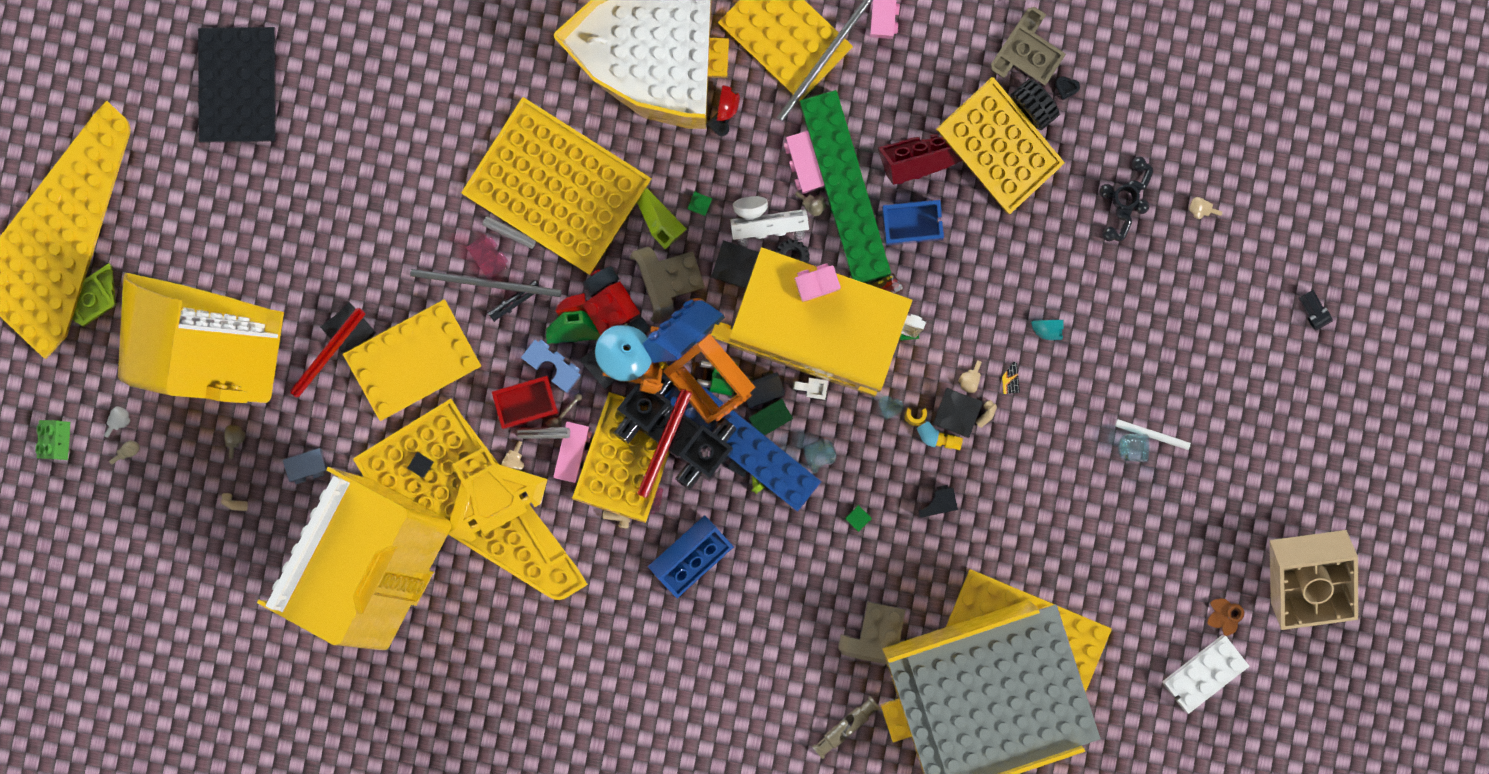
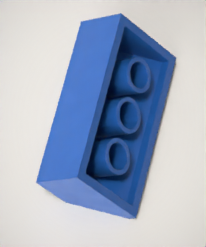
[642,300,725,363]
[648,515,734,598]

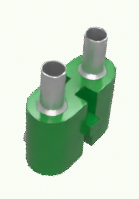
[697,360,738,396]

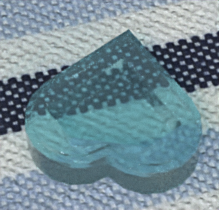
[879,396,903,420]

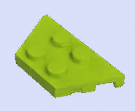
[72,263,116,327]

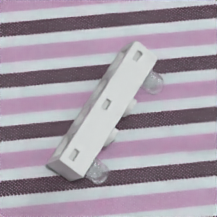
[730,209,809,248]

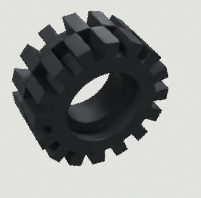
[776,239,810,263]

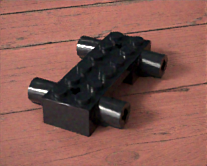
[613,373,737,490]

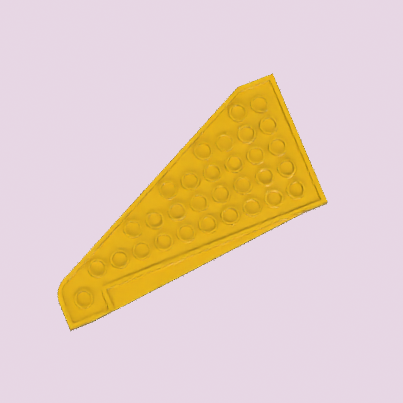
[353,398,588,600]

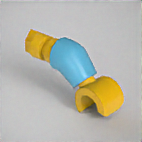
[904,408,963,450]

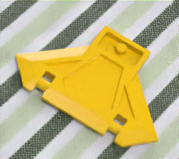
[448,446,548,542]

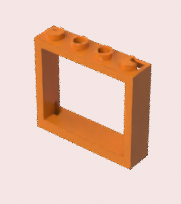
[663,334,756,424]

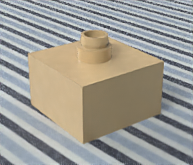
[1269,530,1358,630]

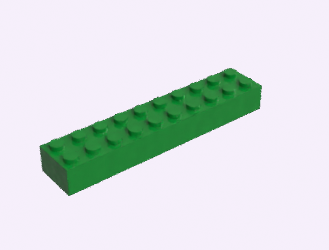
[799,90,891,283]

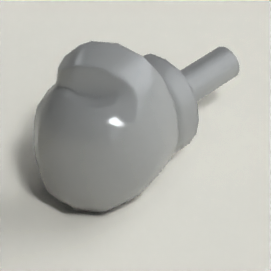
[104,406,130,438]

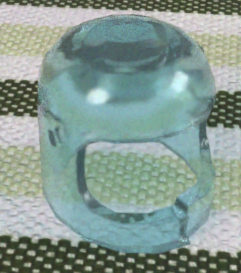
[1118,434,1149,462]
[804,439,837,474]

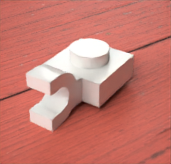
[793,378,828,400]

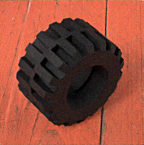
[1011,79,1060,130]

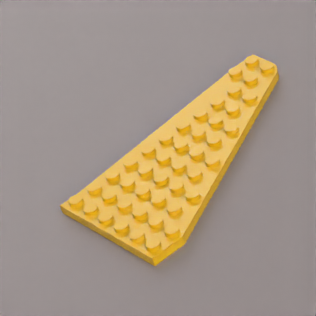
[0,101,131,359]

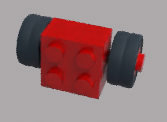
[582,266,650,335]

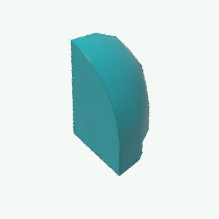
[1031,320,1064,340]

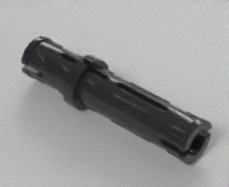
[487,280,539,322]

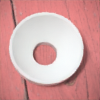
[733,196,768,221]

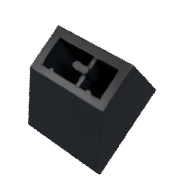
[746,370,785,409]

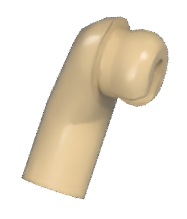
[975,400,997,428]

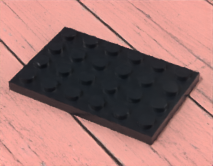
[198,27,276,143]

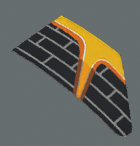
[1002,362,1020,394]

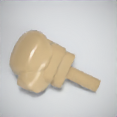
[1189,197,1222,219]
[958,361,982,393]
[502,441,524,471]

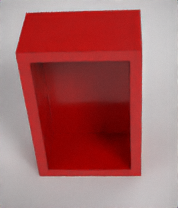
[492,376,559,430]

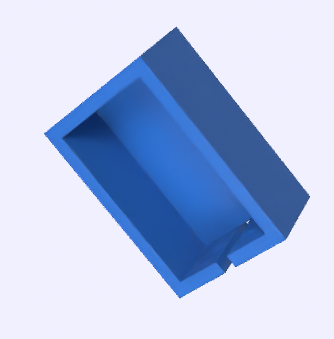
[882,200,944,246]

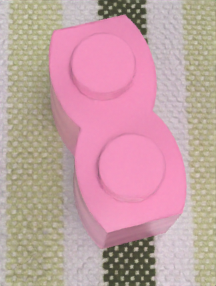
[794,263,841,302]

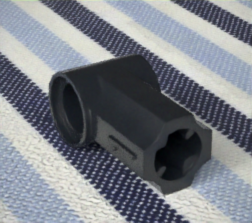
[1298,290,1333,331]

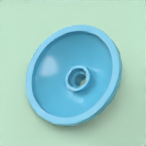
[595,325,652,381]

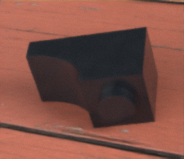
[918,485,958,518]

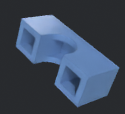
[521,340,581,394]

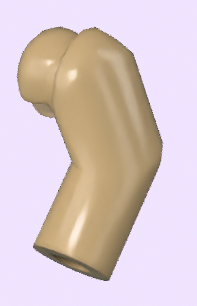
[221,493,248,511]
[603,510,630,529]

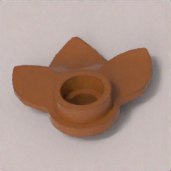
[1207,598,1244,636]

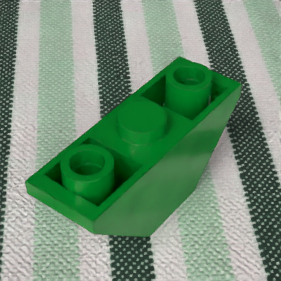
[546,311,601,344]

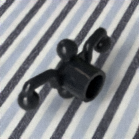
[1099,156,1153,242]

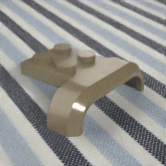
[991,7,1066,87]
[630,247,705,324]
[838,602,906,664]

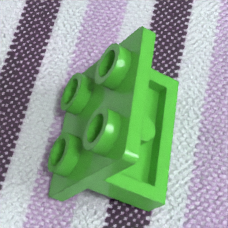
[35,420,71,460]

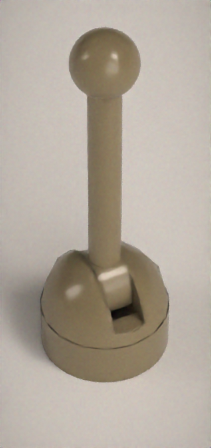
[545,393,582,428]

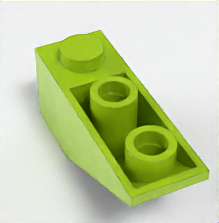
[637,188,687,249]

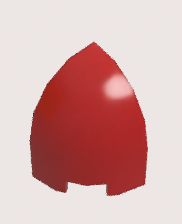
[717,85,740,121]
[555,293,588,316]

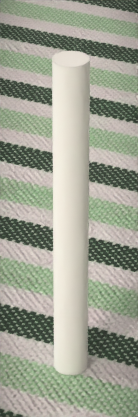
[1115,419,1191,450]

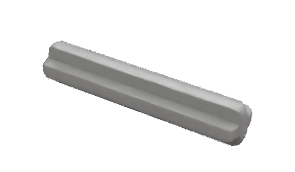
[482,216,536,249]
[517,427,570,439]

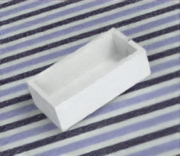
[1162,635,1250,714]

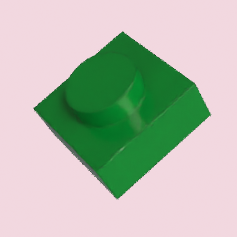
[687,191,712,217]

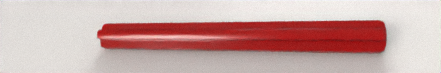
[290,308,365,398]
[637,389,692,498]

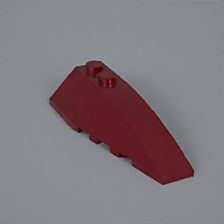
[878,134,962,185]

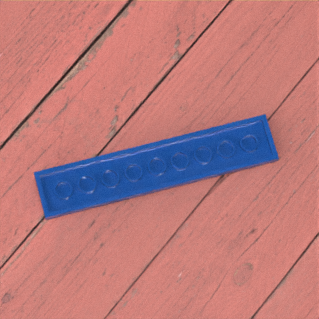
[663,362,822,512]

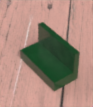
[749,399,793,435]

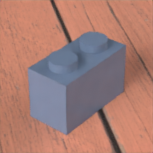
[282,448,327,485]

